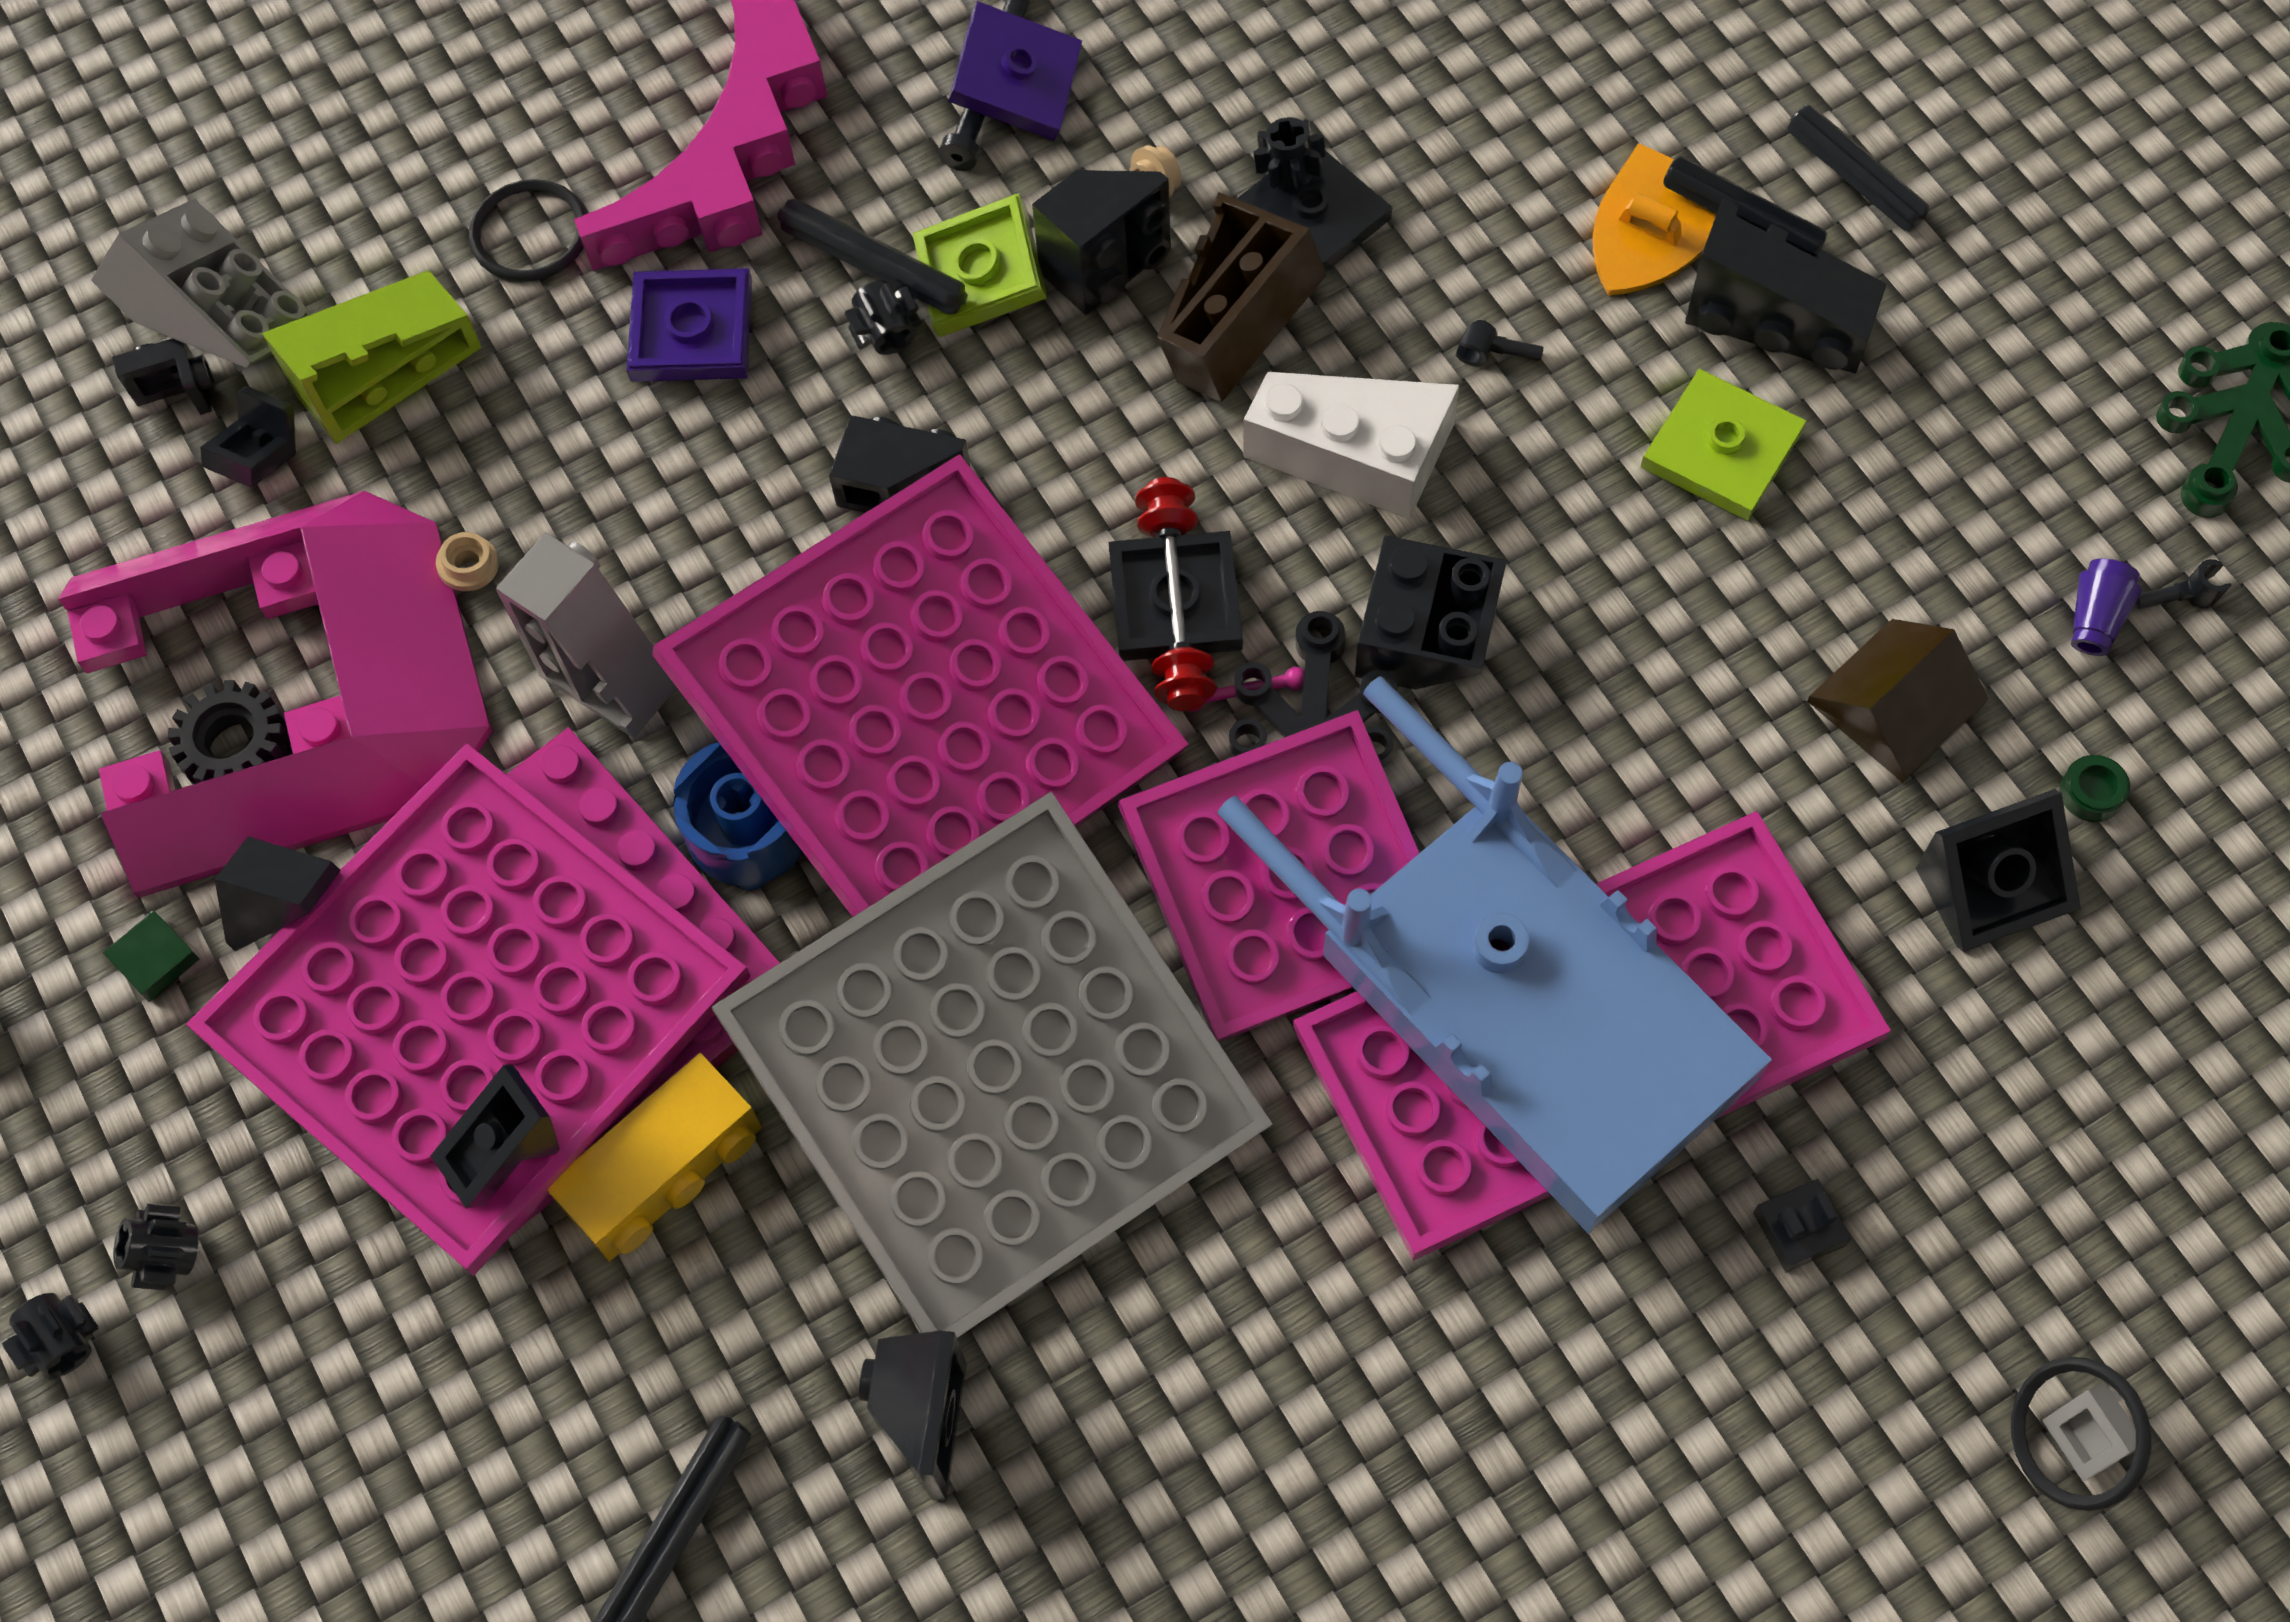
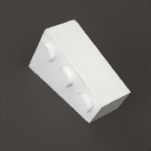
[1243,372,1459,519]

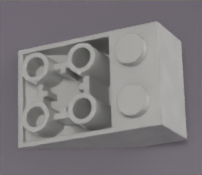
[91,199,312,368]

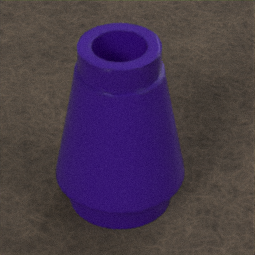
[2071,558,2142,656]

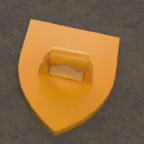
[1592,143,1716,296]

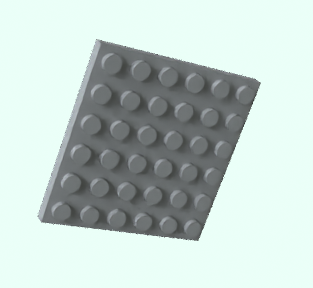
[712,791,1273,1338]

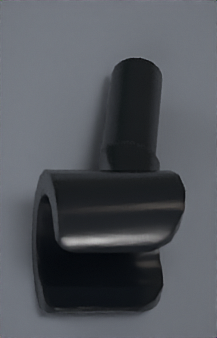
[1456,320,1544,366]
[2136,559,2232,610]

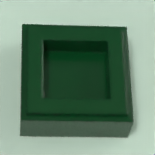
[103,910,200,1002]

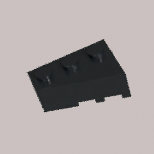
[1685,198,1887,374]

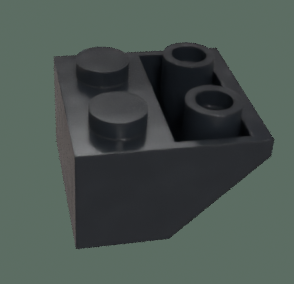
[1032,170,1171,315]
[1355,535,1507,690]

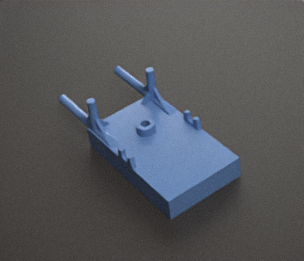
[1218,676,1772,1234]

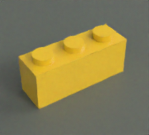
[547,1053,762,1262]

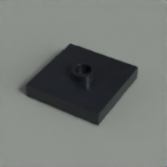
[1237,151,1392,272]

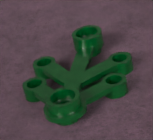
[2156,322,2290,518]

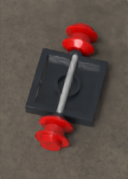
[1108,477,1243,711]

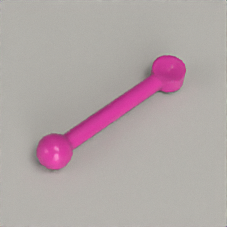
[1189,667,1305,712]

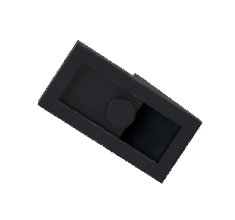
[430,1064,560,1208]

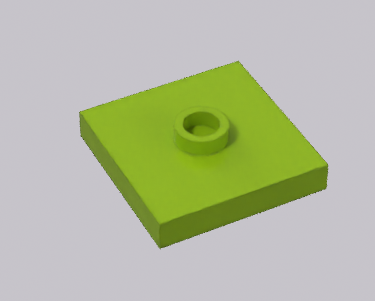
[912,193,1047,337]
[1640,368,1807,521]

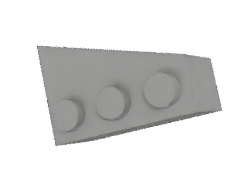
[495,532,677,739]

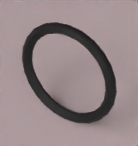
[469,179,587,282]
[2011,1356,2151,1511]

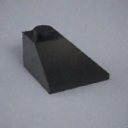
[859,1330,967,1502]

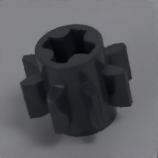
[1253,117,1326,190]
[845,281,922,355]
[113,1203,198,1290]
[2,1293,99,1379]

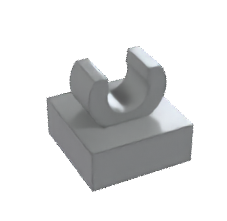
[2042,1382,2136,1482]

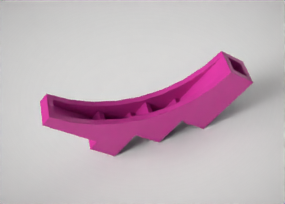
[574,0,827,271]

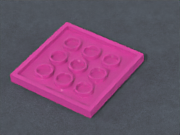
[1118,710,1419,1043]

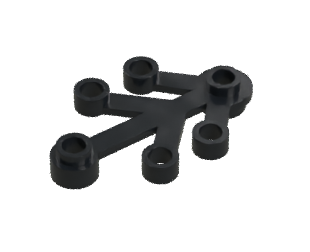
[1229,611,1397,768]

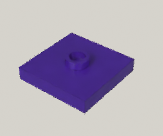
[948,1,1082,141]
[626,268,752,382]

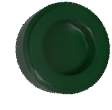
[2059,755,2130,822]

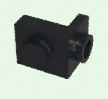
[112,338,216,415]
[200,386,296,488]

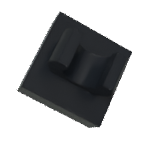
[1753,1179,1851,1273]

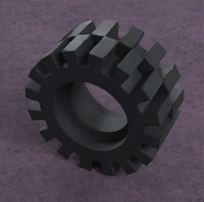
[167,680,293,784]

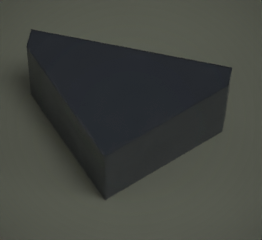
[214,836,341,952]

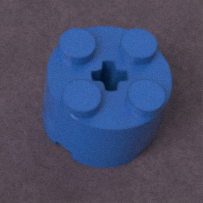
[673,742,803,891]

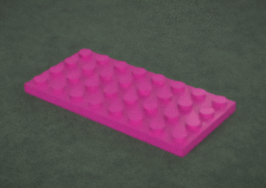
[1293,811,1891,1261]

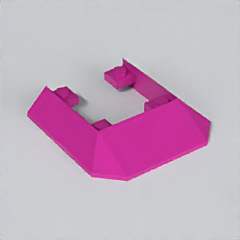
[58,491,492,898]

